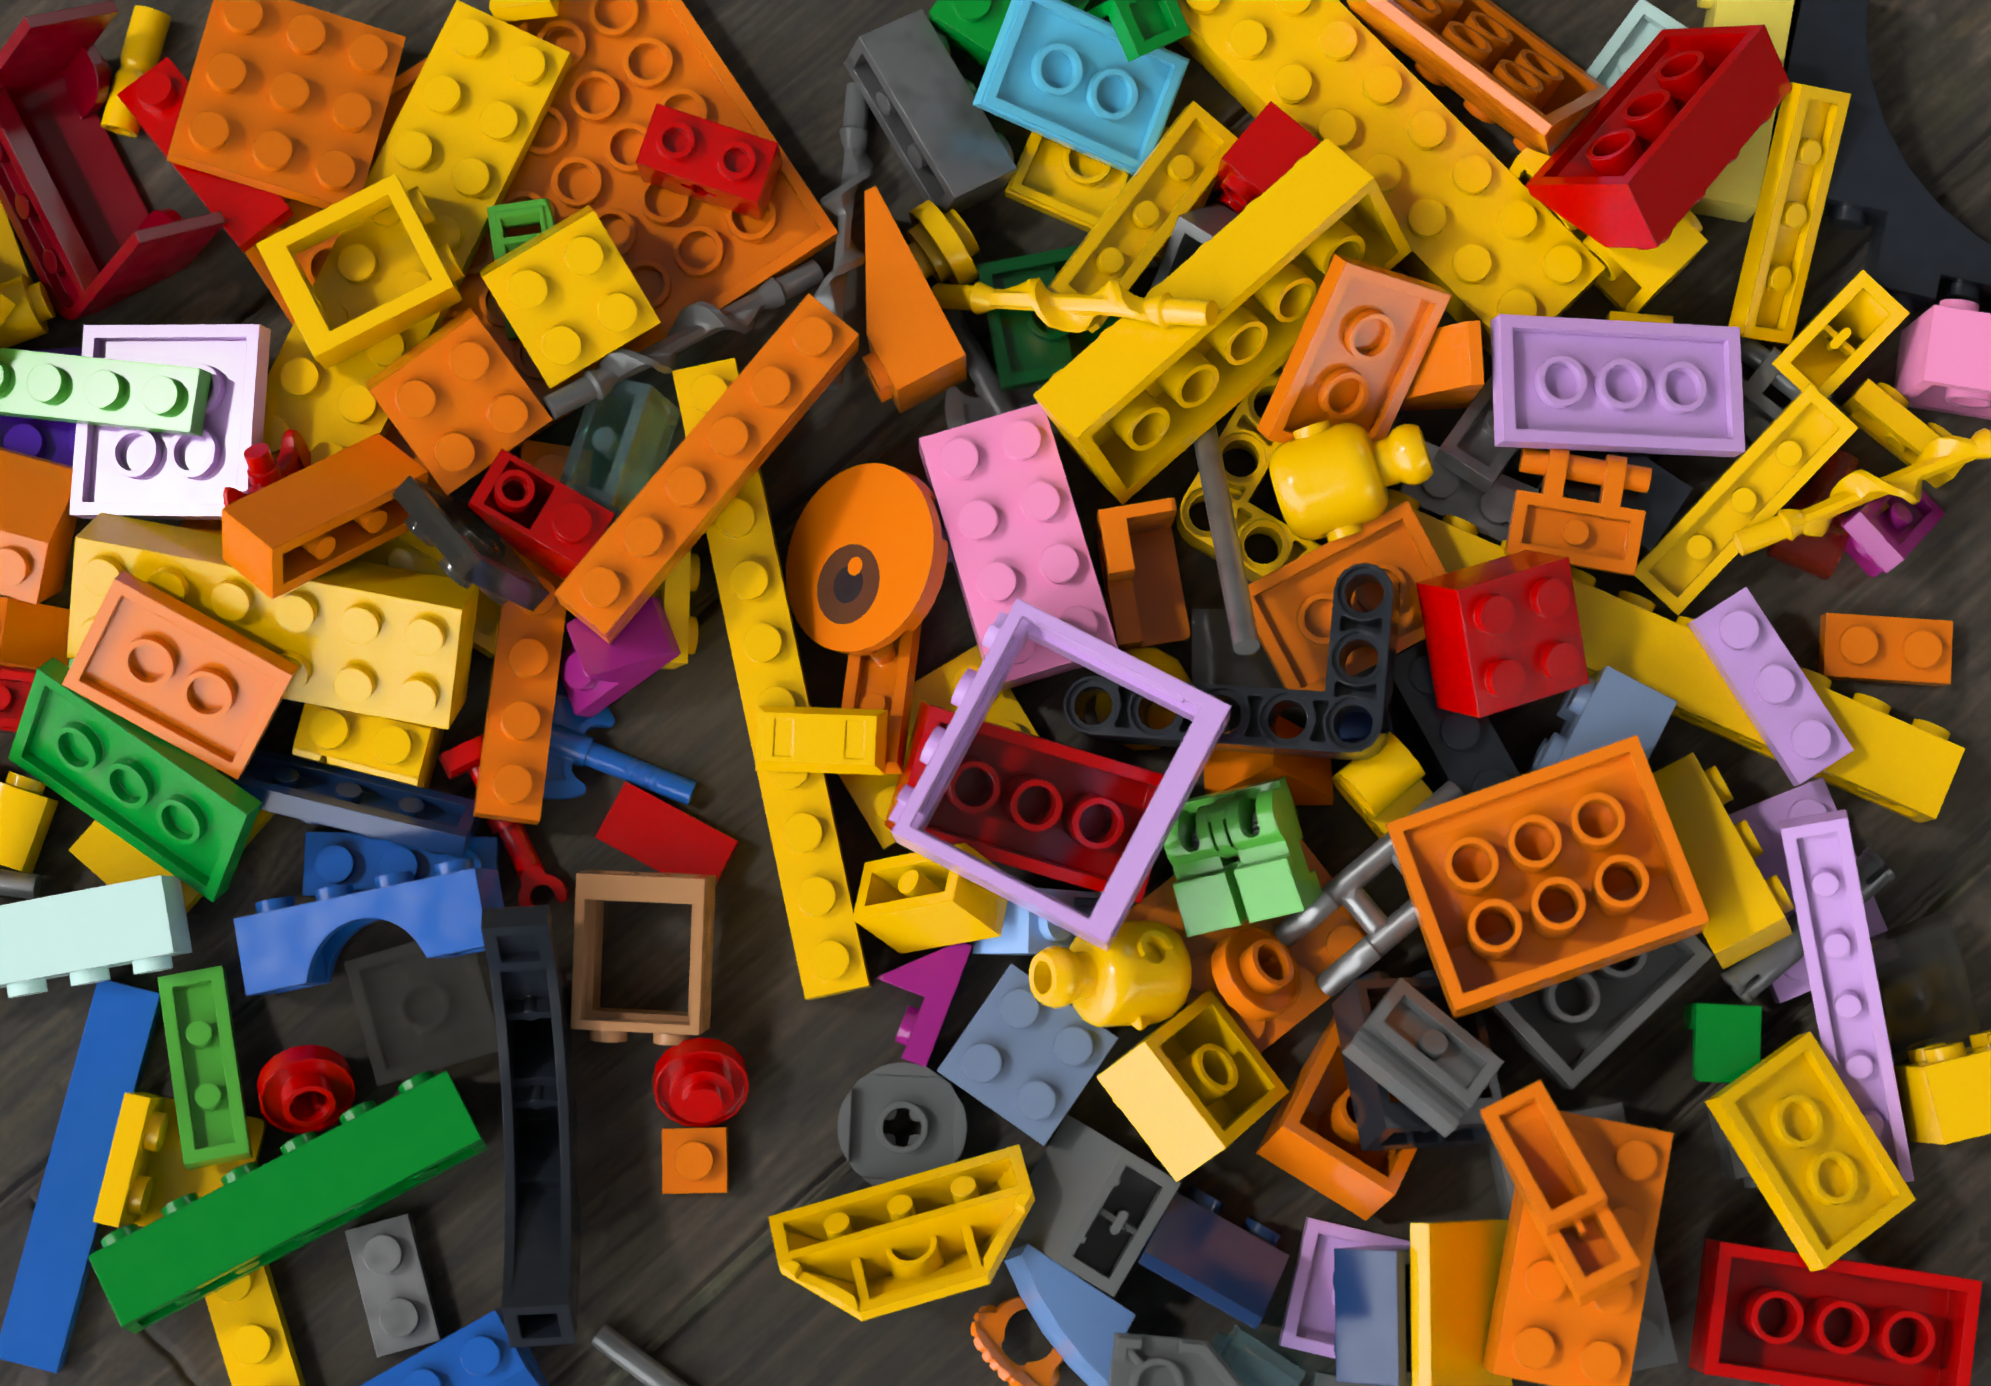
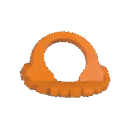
[971,1296,1064,1386]

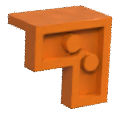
[1094,497,1190,651]

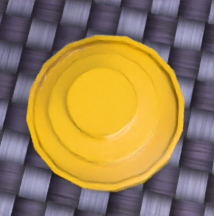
[906,200,980,285]

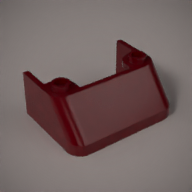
[0,0,226,320]

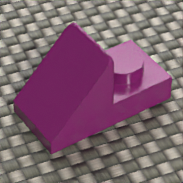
[1831,468,1945,577]
[559,597,681,717]
[876,943,973,1068]

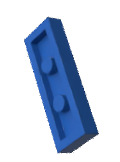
[302,831,501,897]

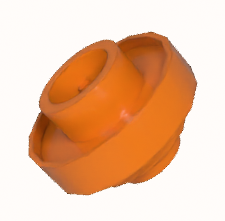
[1211,925,1301,1022]

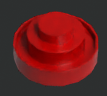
[652,1037,749,1128]
[257,1044,355,1134]

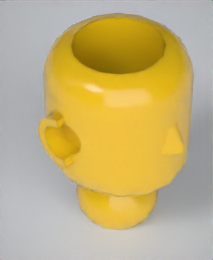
[1269,420,1434,542]
[1029,920,1192,1031]

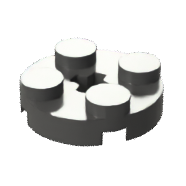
[837,1062,967,1186]

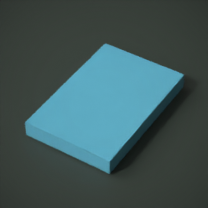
[972,0,1190,176]

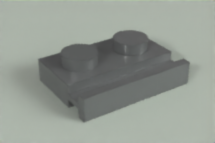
[1341,978,1504,1138]

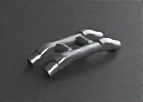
[1274,781,1464,997]

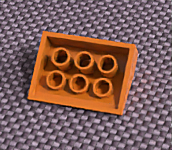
[1347,0,1609,156]
[1386,735,1710,1020]

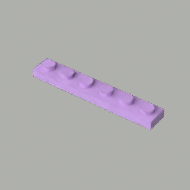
[1779,809,1914,1182]

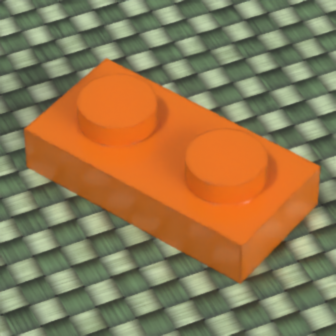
[1818,613,1953,687]

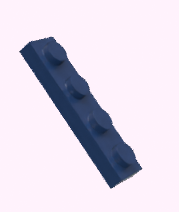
[217,748,480,858]

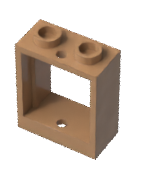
[570,869,716,1046]

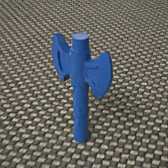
[543,680,697,805]

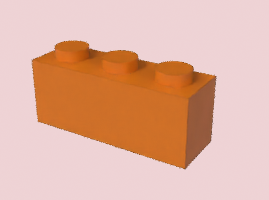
[222,433,429,600]

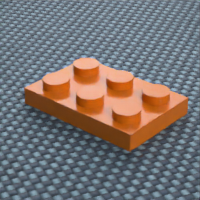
[1257,253,1452,443]
[1248,501,1446,691]
[62,570,299,780]

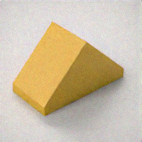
[1771,270,1910,398]

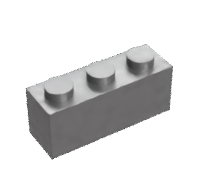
[844,9,1017,214]

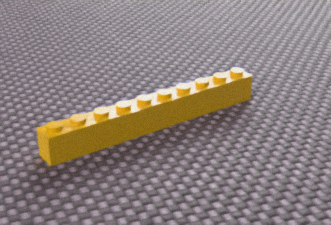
[672,358,871,1001]
[1383,489,1965,823]

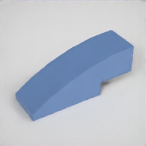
[1005,1244,1136,1386]

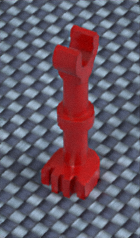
[438,734,569,906]

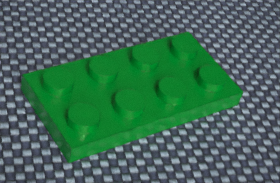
[8,657,262,902]

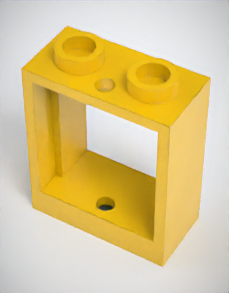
[256,173,465,370]

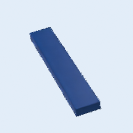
[0,980,162,1373]

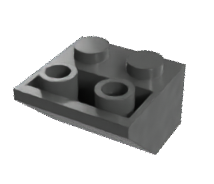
[1016,1114,1181,1297]

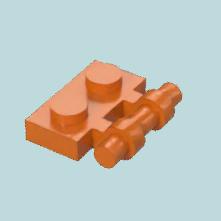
[1504,448,1652,576]

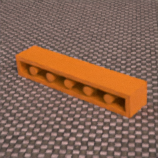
[554,293,859,645]

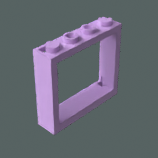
[889,598,1231,952]

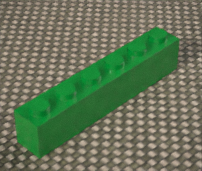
[88,1070,488,1334]

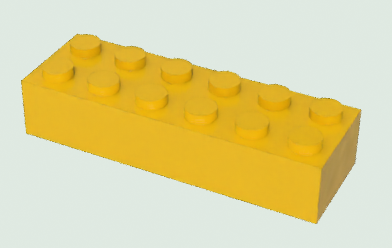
[1033,138,1411,505]
[67,512,480,729]

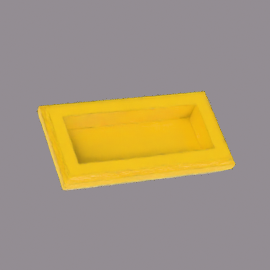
[755,705,888,775]

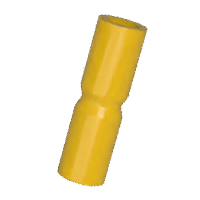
[100,5,171,137]

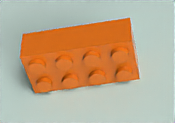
[1482,1110,1674,1386]

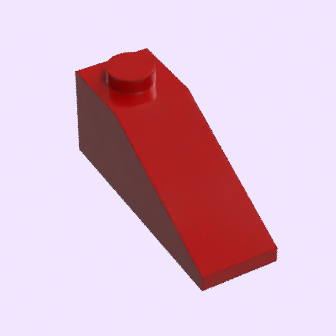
[117,57,294,253]

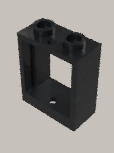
[1332,969,1502,1151]

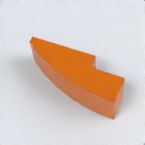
[1480,1080,1641,1308]

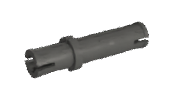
[1720,847,1896,1005]

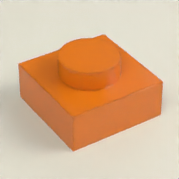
[662,1127,729,1194]

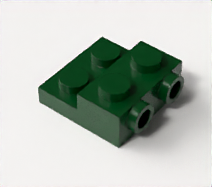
[977,245,1118,392]

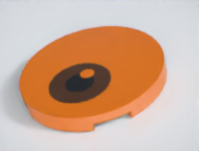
[786,463,948,656]

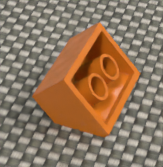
[0,447,77,605]

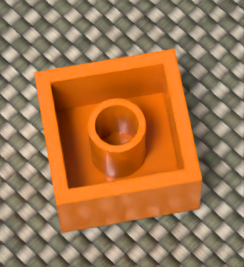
[365,307,552,496]

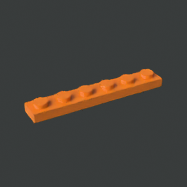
[473,440,586,825]

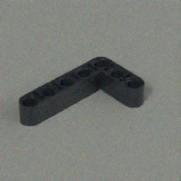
[1063,563,1400,761]

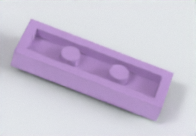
[1688,587,1854,787]

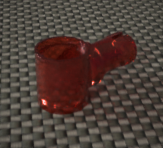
[1766,450,1859,581]

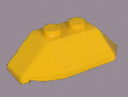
[768,1144,1035,1321]

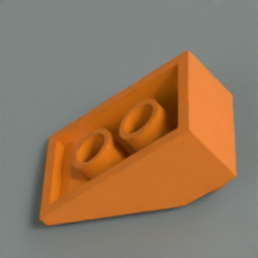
[862,186,967,414]
[1256,1016,1418,1221]

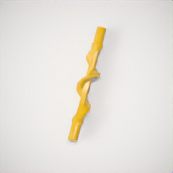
[932,278,1218,333]
[1733,428,1991,556]

